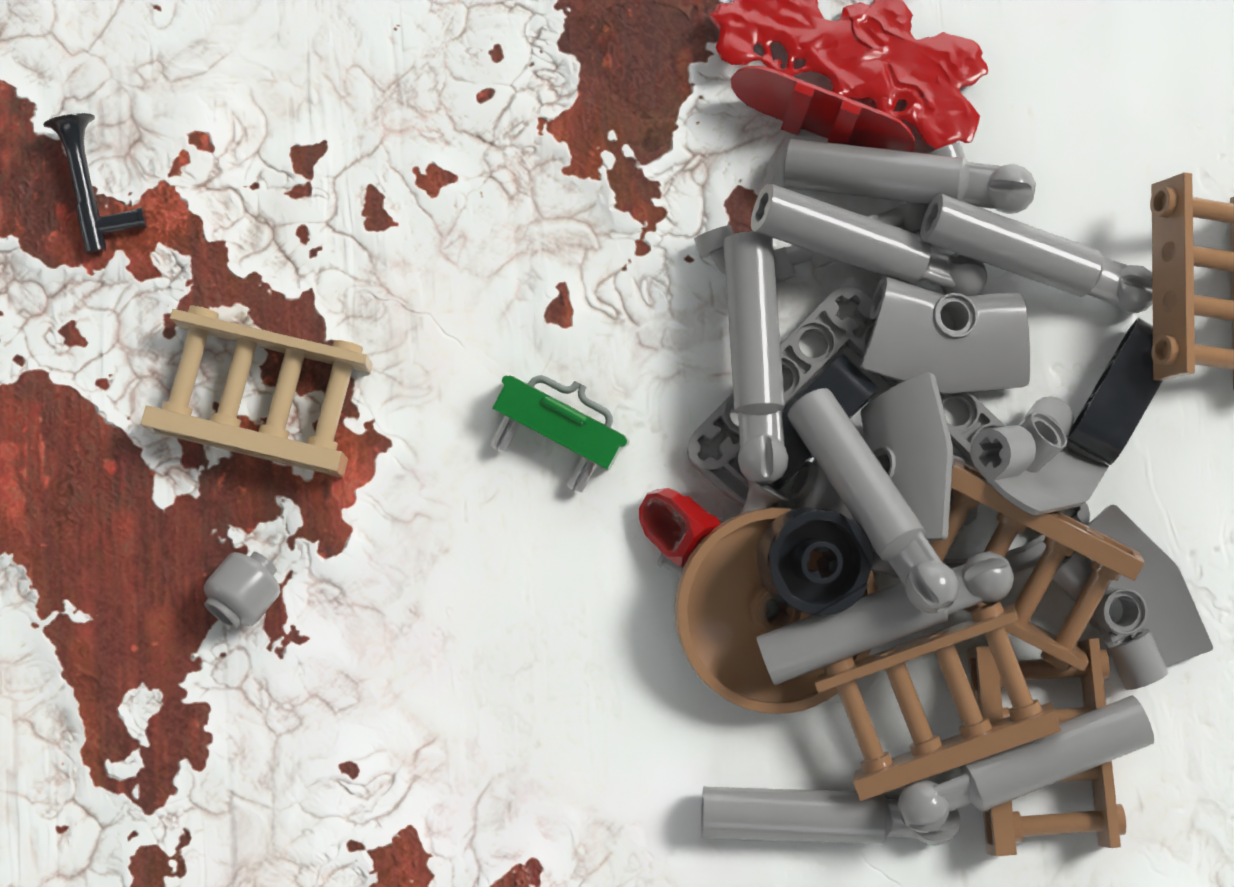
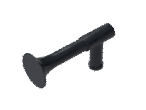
[43,113,147,254]

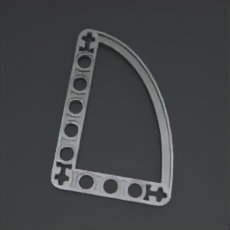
[687,286,1090,579]

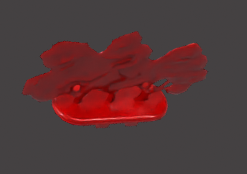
[708,0,989,152]

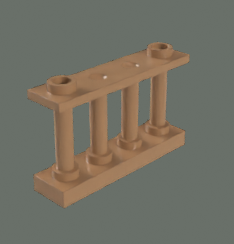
[1150,172,1234,390]
[896,459,1145,672]
[815,601,1061,801]
[967,638,1126,856]

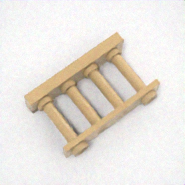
[140,305,373,478]

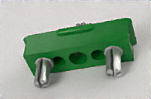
[490,375,630,493]

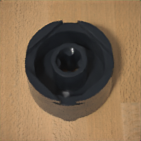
[756,507,874,615]

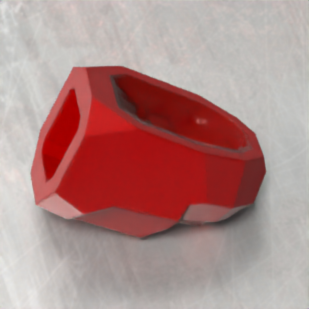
[639,488,721,567]

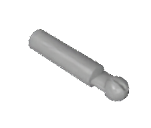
[784,138,1036,214]
[751,183,987,296]
[920,193,1153,313]
[723,231,789,485]
[787,388,959,613]
[756,551,1014,685]
[898,695,1154,833]
[701,786,960,846]

